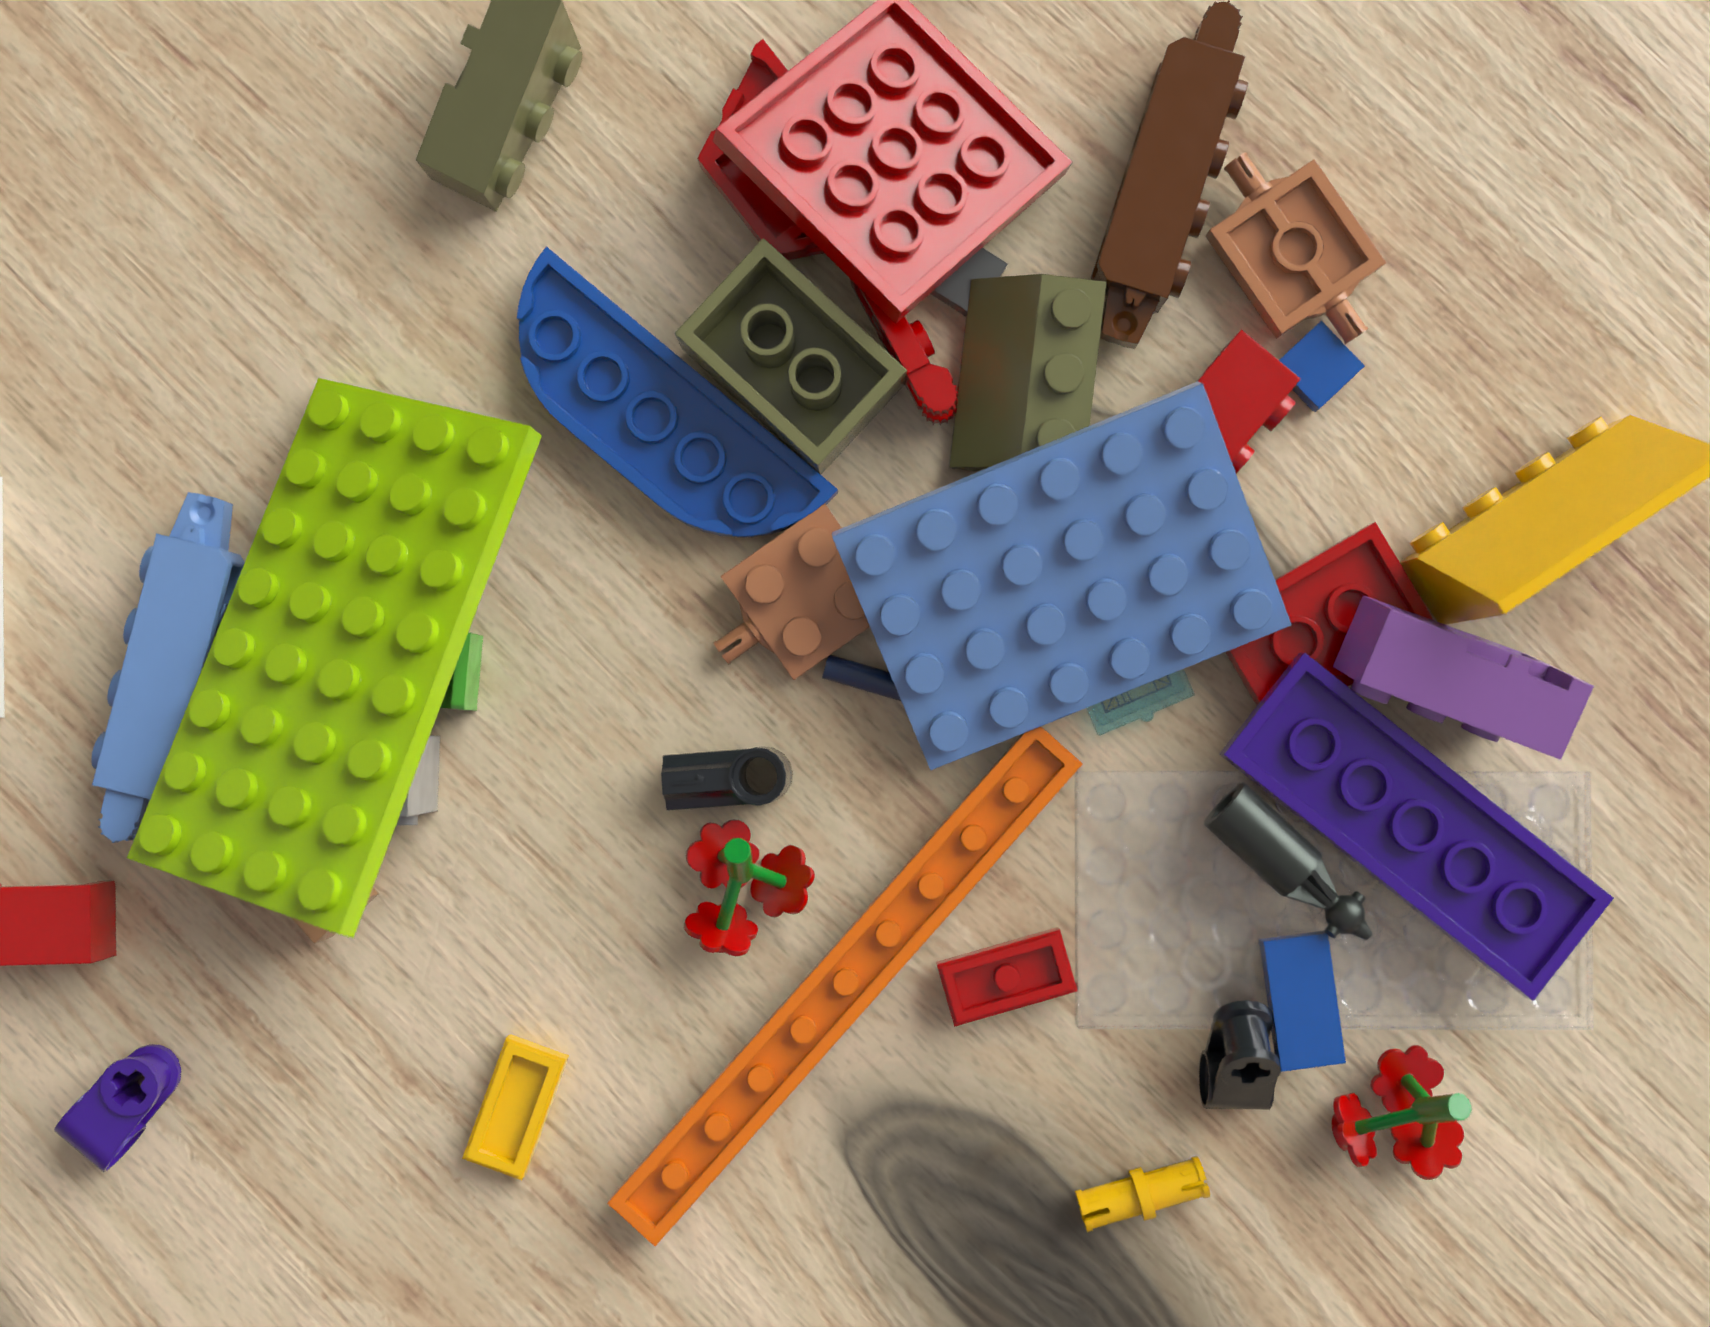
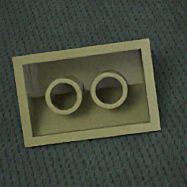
[949,274,1106,472]

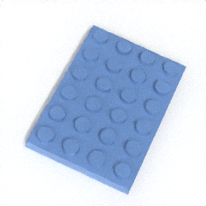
[832,381,1292,770]

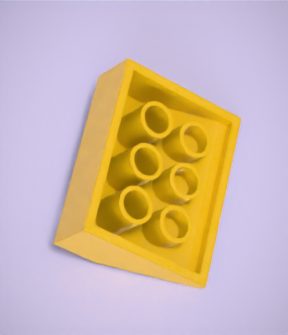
[1400,415,1710,625]

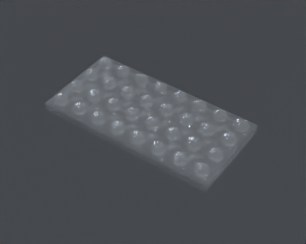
[1075,771,1594,1030]

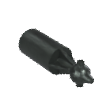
[1204,782,1373,940]

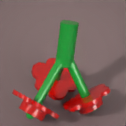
[684,819,815,956]
[1331,1045,1472,1180]

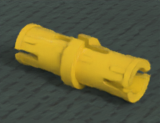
[1075,1156,1210,1232]

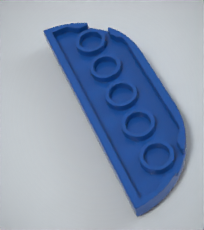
[517,246,839,537]

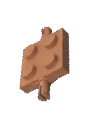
[1205,152,1386,345]
[713,503,870,680]

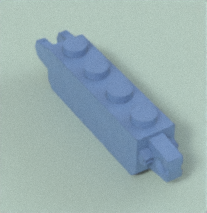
[91,492,245,843]

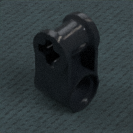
[1199,1000,1281,1110]

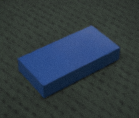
[1259,931,1346,1072]

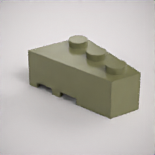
[416,0,582,211]

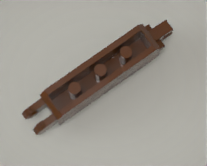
[1091,0,1248,349]

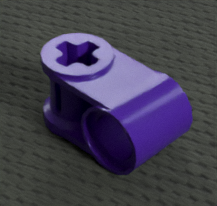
[54,1044,182,1172]

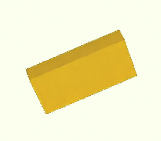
[462,1034,569,1180]

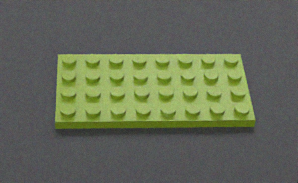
[127,378,542,938]

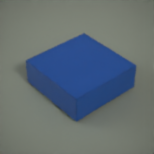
[1279,320,1365,413]

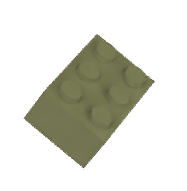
[675,238,907,475]

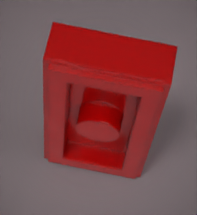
[936,927,1078,1027]

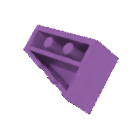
[1333,595,1594,760]

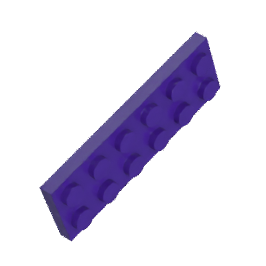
[1219,652,1614,1001]

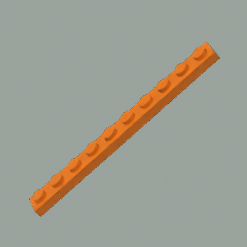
[607,726,1083,1246]

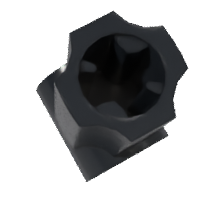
[661,746,793,811]

